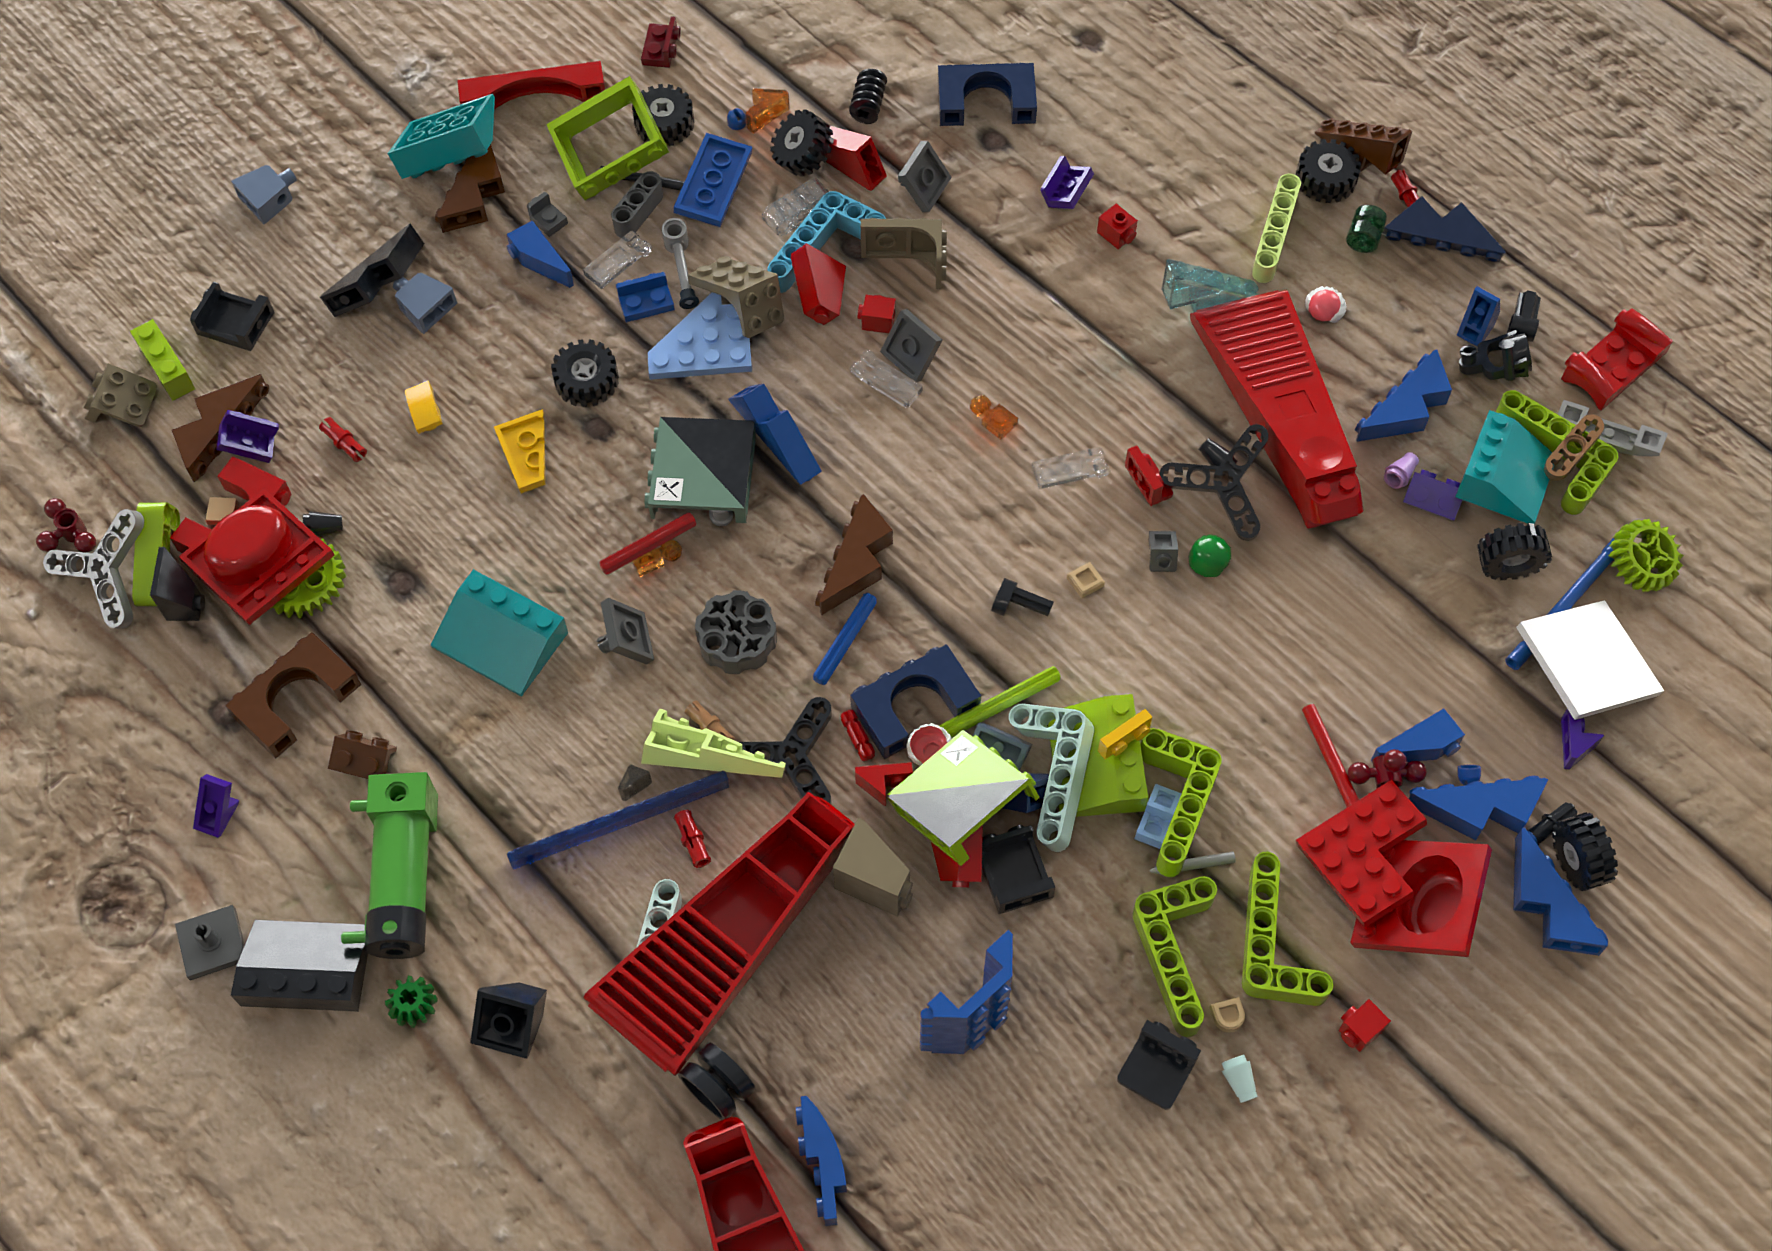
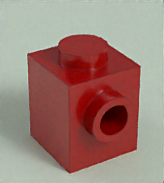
[1097,203,1138,249]
[857,295,896,334]
[1338,999,1391,1052]

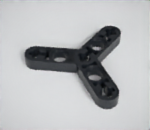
[1159,424,1268,541]
[739,697,832,804]

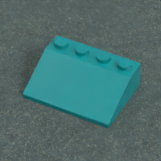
[387,94,495,179]
[1455,410,1554,524]
[431,569,568,697]

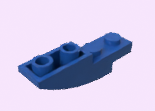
[796,1096,847,1226]

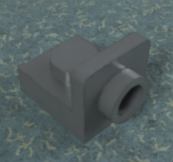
[527,192,568,237]
[1148,531,1178,572]

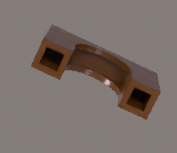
[225,632,361,759]

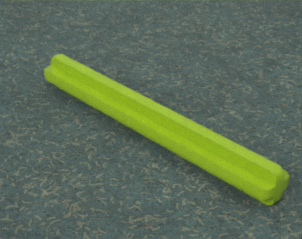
[939,666,1061,738]

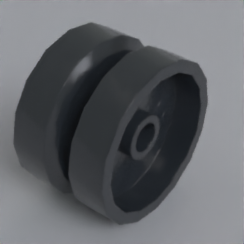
[678,1042,756,1120]

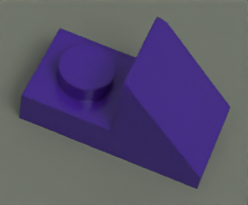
[1561,709,1604,770]
[193,774,239,838]

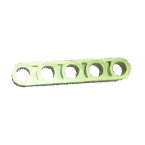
[1252,173,1301,283]

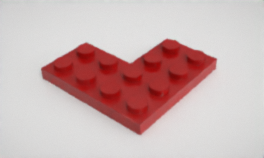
[1296,780,1427,928]

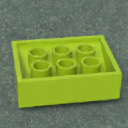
[1048,694,1148,817]

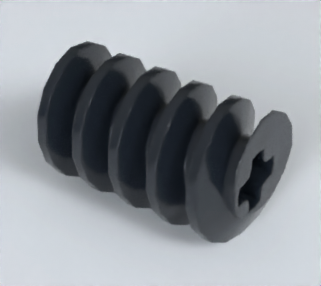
[849,68,887,124]

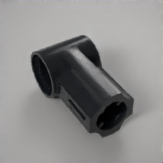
[1507,290,1541,342]

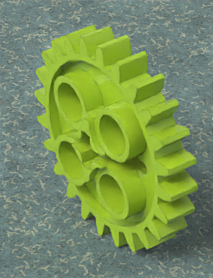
[270,539,346,618]

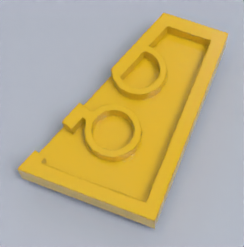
[494,409,546,494]

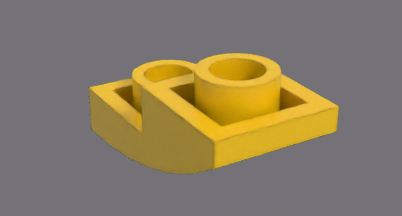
[405,380,443,434]

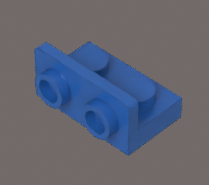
[616,272,675,323]

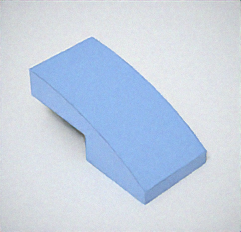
[1134,784,1182,849]

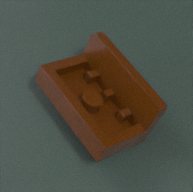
[328,730,397,779]

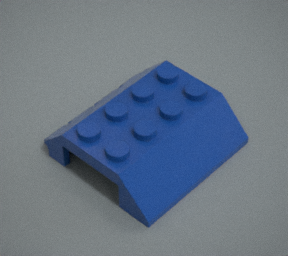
[920,930,1013,1054]

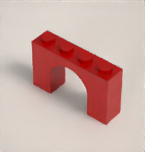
[170,456,292,553]

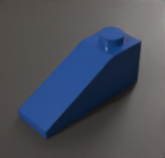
[506,221,574,288]
[1457,286,1500,347]
[1371,708,1465,762]

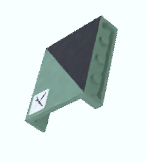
[644,417,756,523]

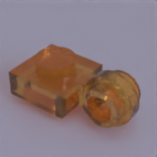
[970,394,1019,440]
[631,539,682,577]

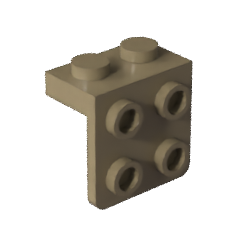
[83,363,157,427]

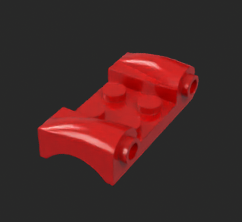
[1561,308,1673,411]

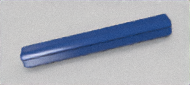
[813,593,877,685]

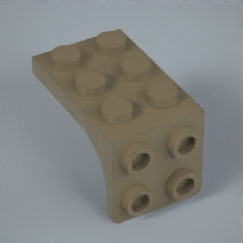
[860,218,947,289]
[688,257,784,338]

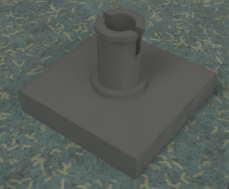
[898,141,952,212]
[880,309,943,383]
[597,598,654,664]
[175,905,245,981]

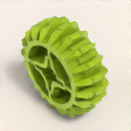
[1608,519,1684,592]

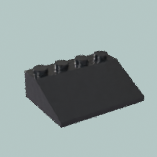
[231,920,368,1012]

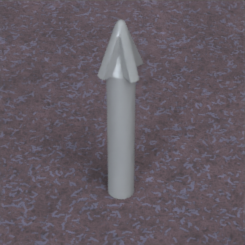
[1150,851,1236,875]

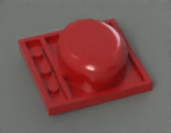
[179,488,335,625]
[1350,840,1492,957]

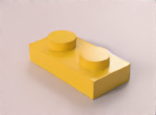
[1098,709,1152,759]

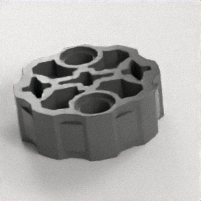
[695,590,777,674]

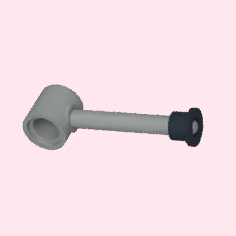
[662,218,699,309]

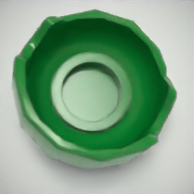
[1188,534,1231,577]

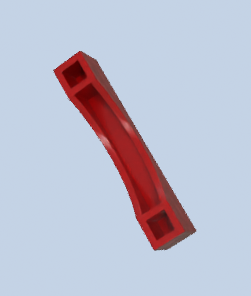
[457,61,605,110]

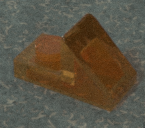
[745,88,790,134]

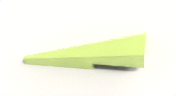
[641,709,786,778]

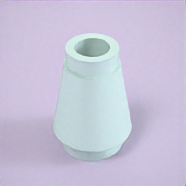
[1222,1055,1258,1103]

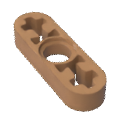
[1544,414,1604,481]

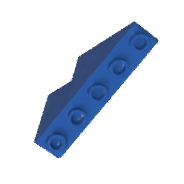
[1355,350,1452,442]
[728,384,822,485]
[1409,776,1548,841]
[1513,828,1608,956]

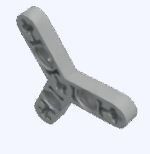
[43,509,144,629]

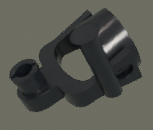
[1459,330,1532,381]

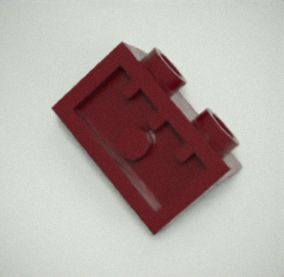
[641,16,681,68]

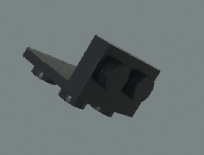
[1117,1020,1201,1110]

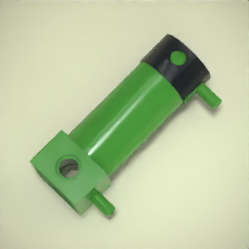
[341,772,438,959]

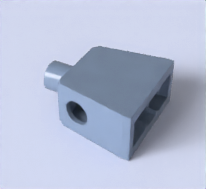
[231,165,297,224]
[393,273,457,334]

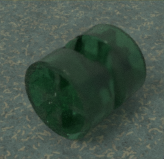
[1346,204,1387,253]

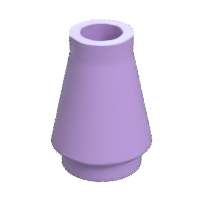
[1384,452,1419,489]

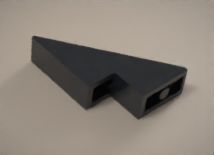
[320,223,425,317]

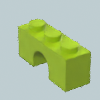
[130,319,195,401]

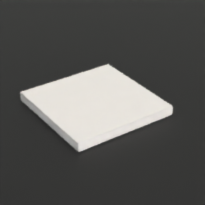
[1516,600,1664,720]

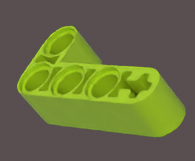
[132,502,180,606]

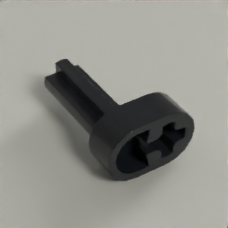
[991,578,1054,616]

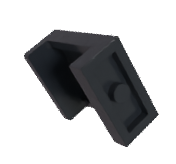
[190,282,274,351]
[982,825,1056,914]

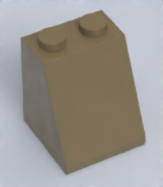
[833,818,913,916]

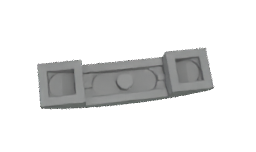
[1558,400,1668,457]

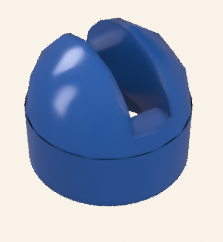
[727,108,747,130]
[1457,765,1481,785]

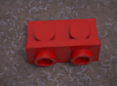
[1125,445,1173,506]

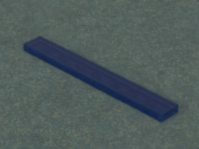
[507,771,729,870]

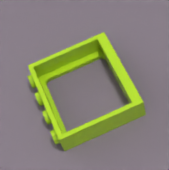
[546,76,669,200]

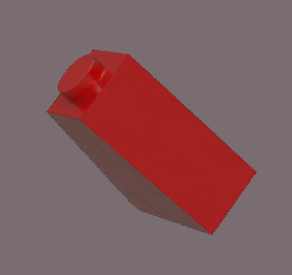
[825,126,887,191]
[791,243,846,325]
[931,825,983,888]

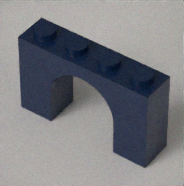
[938,63,1037,126]
[850,644,981,759]

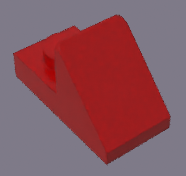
[855,762,913,806]

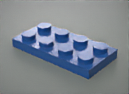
[674,133,752,227]

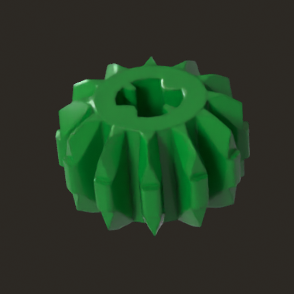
[385,975,438,1028]

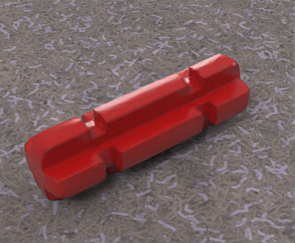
[840,709,875,762]

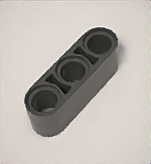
[611,171,663,238]

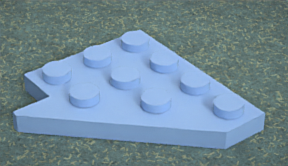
[648,292,752,380]

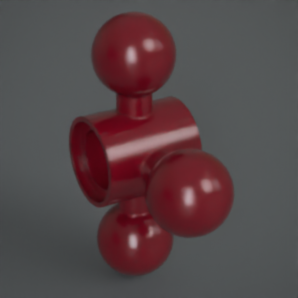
[36,498,97,553]
[1348,749,1427,788]

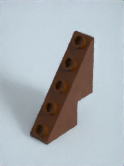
[1315,118,1413,175]
[435,144,505,233]
[172,374,269,482]
[815,494,893,615]

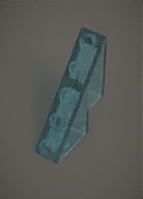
[1161,259,1259,312]

